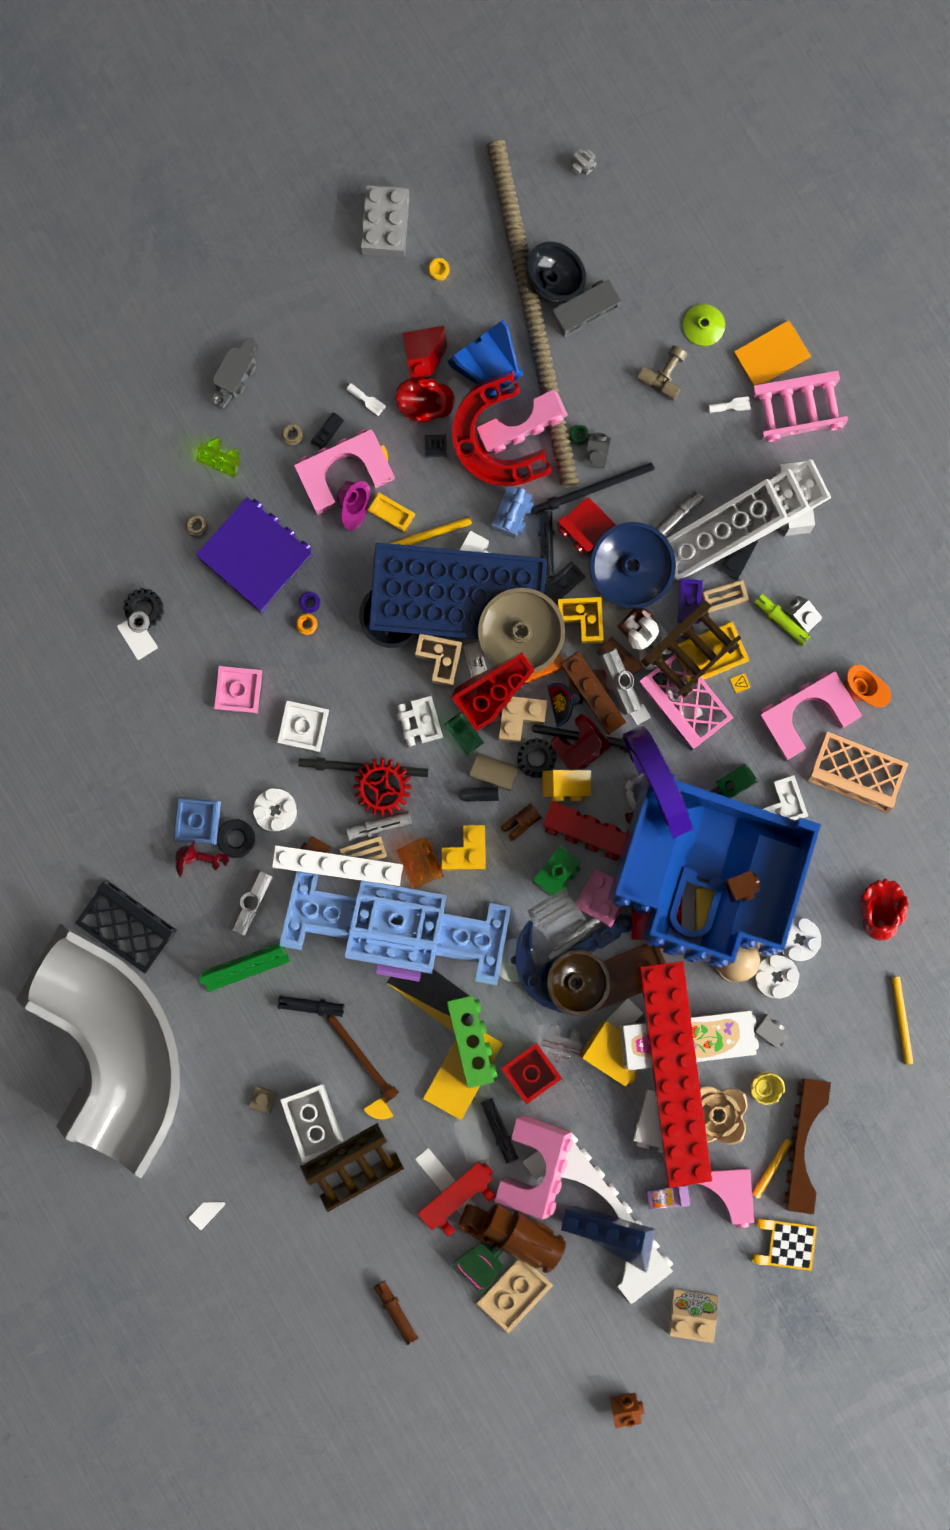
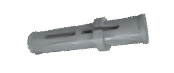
[656,490,705,537]
[346,811,412,840]

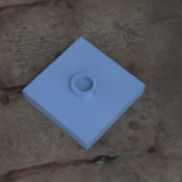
[173,798,221,845]

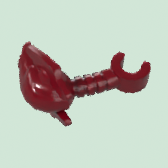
[175,841,229,877]

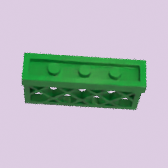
[198,942,290,992]

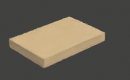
[476,1259,553,1334]

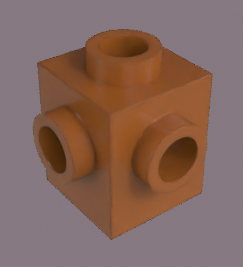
[610,1392,644,1429]

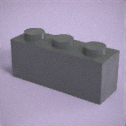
[552,279,621,337]

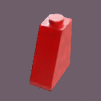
[402,326,447,378]

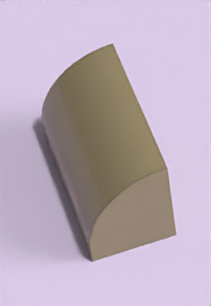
[470,753,519,791]

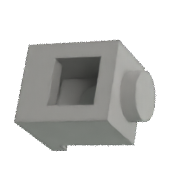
[754,1014,789,1048]

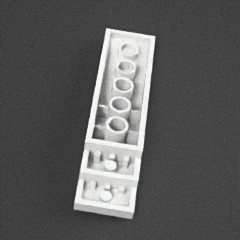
[667,459,831,581]

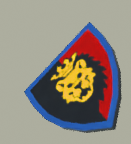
[547,682,583,727]

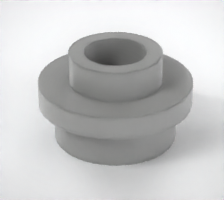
[128,611,150,633]

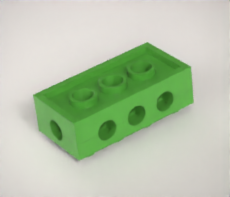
[447,996,497,1089]

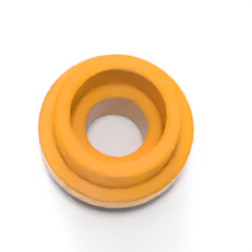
[296,613,318,635]

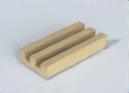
[702,580,749,613]
[339,836,387,860]

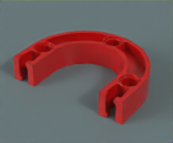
[452,370,552,486]

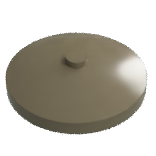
[478,588,565,674]

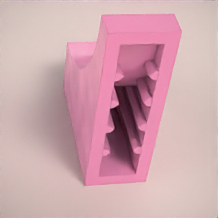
[699,1168,754,1228]

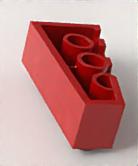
[542,801,628,861]

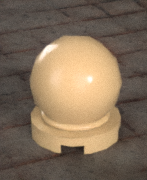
[715,947,760,983]

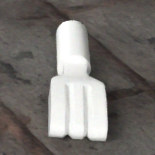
[346,383,386,416]
[708,397,751,413]

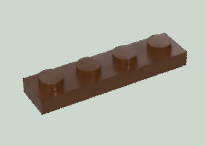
[560,651,627,735]

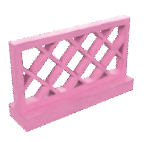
[638,654,734,750]

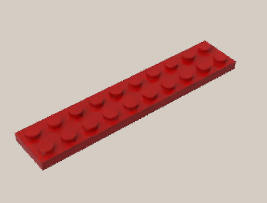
[639,961,712,1188]

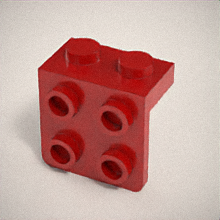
[557,498,616,556]

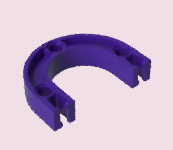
[623,724,693,839]

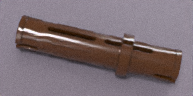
[373,1280,419,1345]

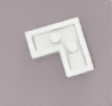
[763,775,808,820]

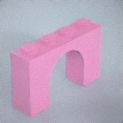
[294,429,395,515]
[759,671,862,761]
[495,1115,573,1220]

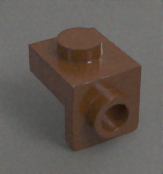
[617,608,654,638]

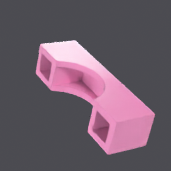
[477,390,568,454]

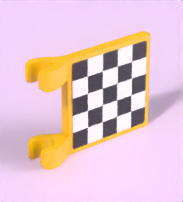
[752,1219,817,1271]

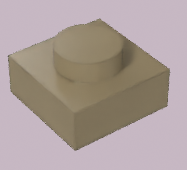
[249,1086,277,1114]

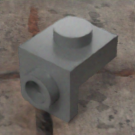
[584,432,611,468]

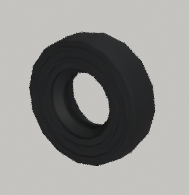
[217,819,255,858]

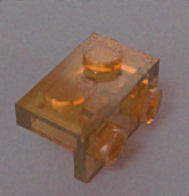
[397,837,444,890]

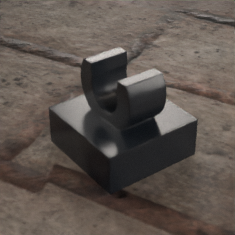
[425,434,447,458]

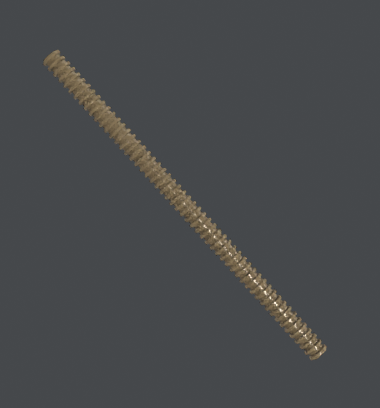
[487,139,579,487]

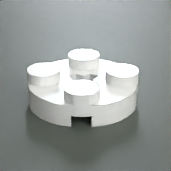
[253,789,297,832]
[781,918,821,961]
[755,955,800,999]

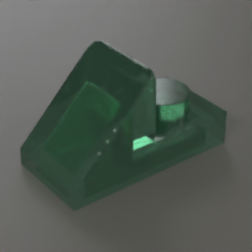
[444,711,484,756]

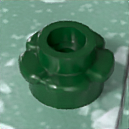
[569,425,590,446]

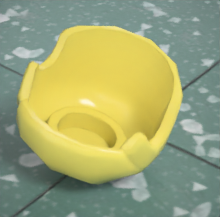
[750,1071,785,1105]

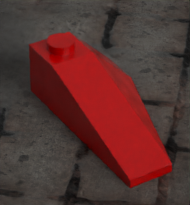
[451,652,535,731]

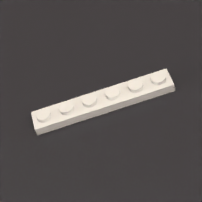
[271,845,403,886]

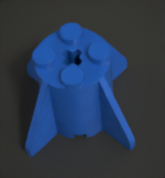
[447,320,524,396]

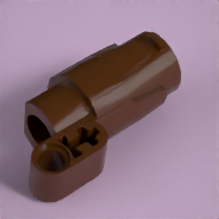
[458,1204,566,1273]

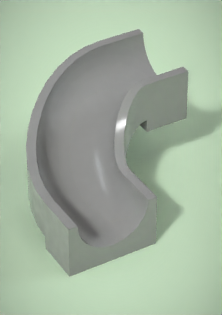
[17,923,180,1178]

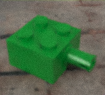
[532,846,581,898]

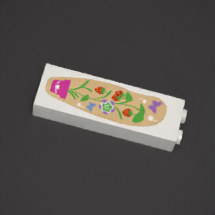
[619,1010,759,1070]

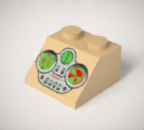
[668,1289,718,1343]

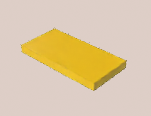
[423,1022,503,1120]

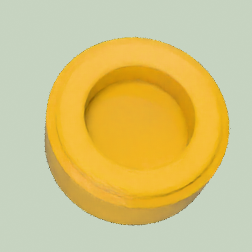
[428,258,450,281]

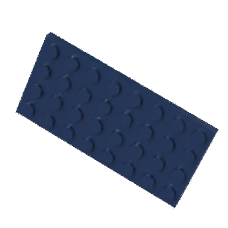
[368,543,547,639]

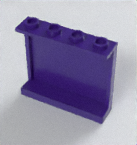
[196,497,313,614]

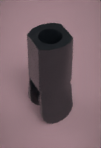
[310,412,344,450]
[459,787,499,802]

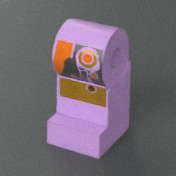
[647,1185,690,1209]

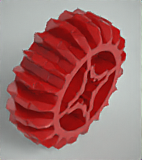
[353,757,412,816]

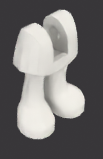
[628,617,672,670]

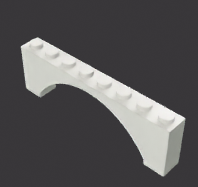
[522,1130,673,1304]

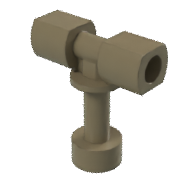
[637,345,687,401]

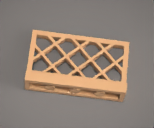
[808,732,908,813]

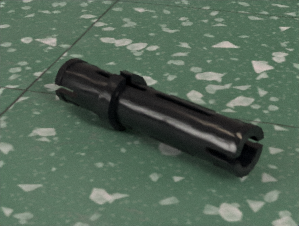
[538,511,555,577]
[278,995,345,1018]
[480,1098,519,1164]

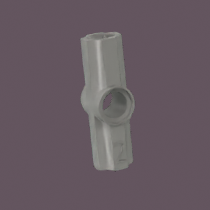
[599,648,641,715]
[228,869,273,936]

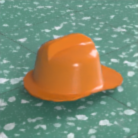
[844,665,891,708]

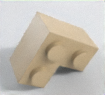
[415,634,462,688]
[499,697,547,744]

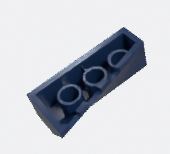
[561,1206,656,1273]

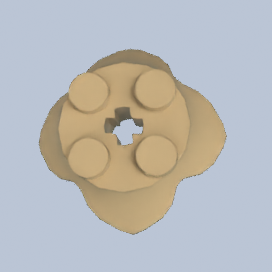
[700,1086,748,1145]

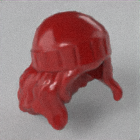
[395,377,456,423]
[860,879,909,941]

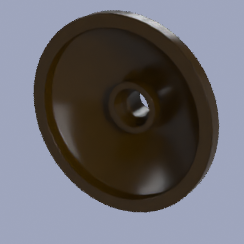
[546,950,610,1016]

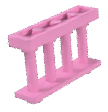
[752,371,848,442]

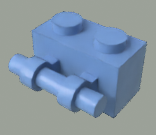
[492,486,534,539]

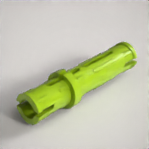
[754,593,811,646]

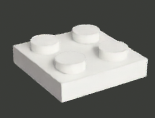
[277,701,329,752]

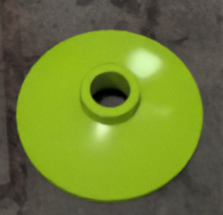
[682,304,725,346]

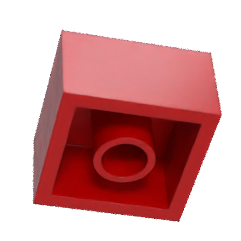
[501,1043,562,1105]

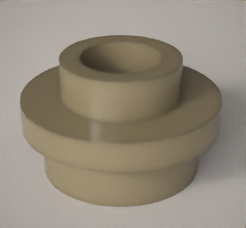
[281,424,303,446]
[186,515,207,537]

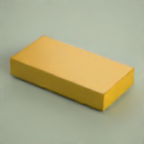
[367,492,415,533]

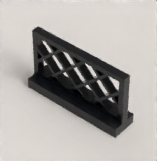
[75,880,177,974]

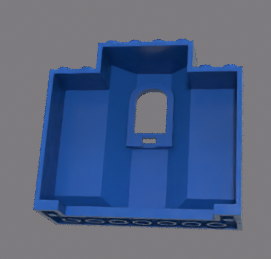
[607,774,821,968]

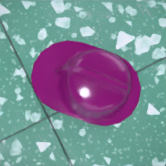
[337,481,370,530]

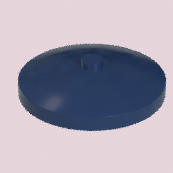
[589,522,676,609]

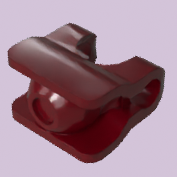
[551,714,610,770]

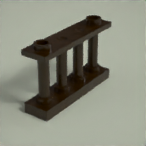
[640,600,741,699]
[300,1123,404,1212]

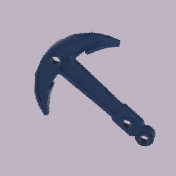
[515,915,632,1013]

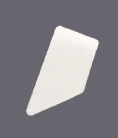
[189,1202,225,1230]

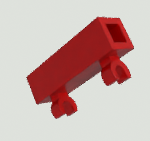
[418,1161,496,1237]

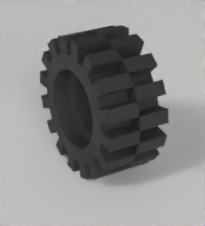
[123,588,164,629]
[517,738,556,778]

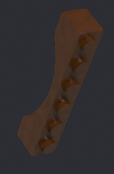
[782,1078,831,1215]

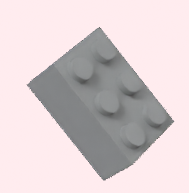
[361,185,409,258]

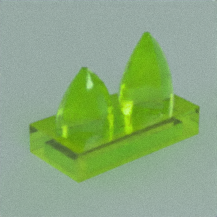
[196,437,240,478]

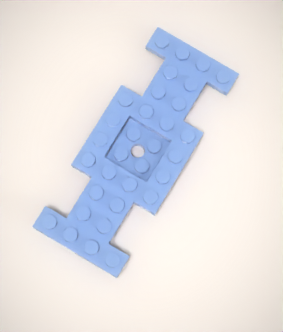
[280,871,511,985]

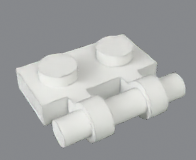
[397,696,443,748]

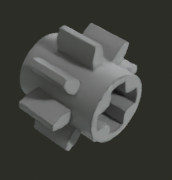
[570,149,597,176]

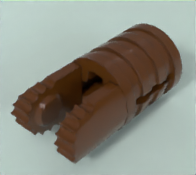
[501,803,542,841]

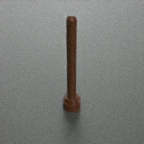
[327,1015,399,1103]

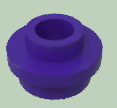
[299,592,320,613]

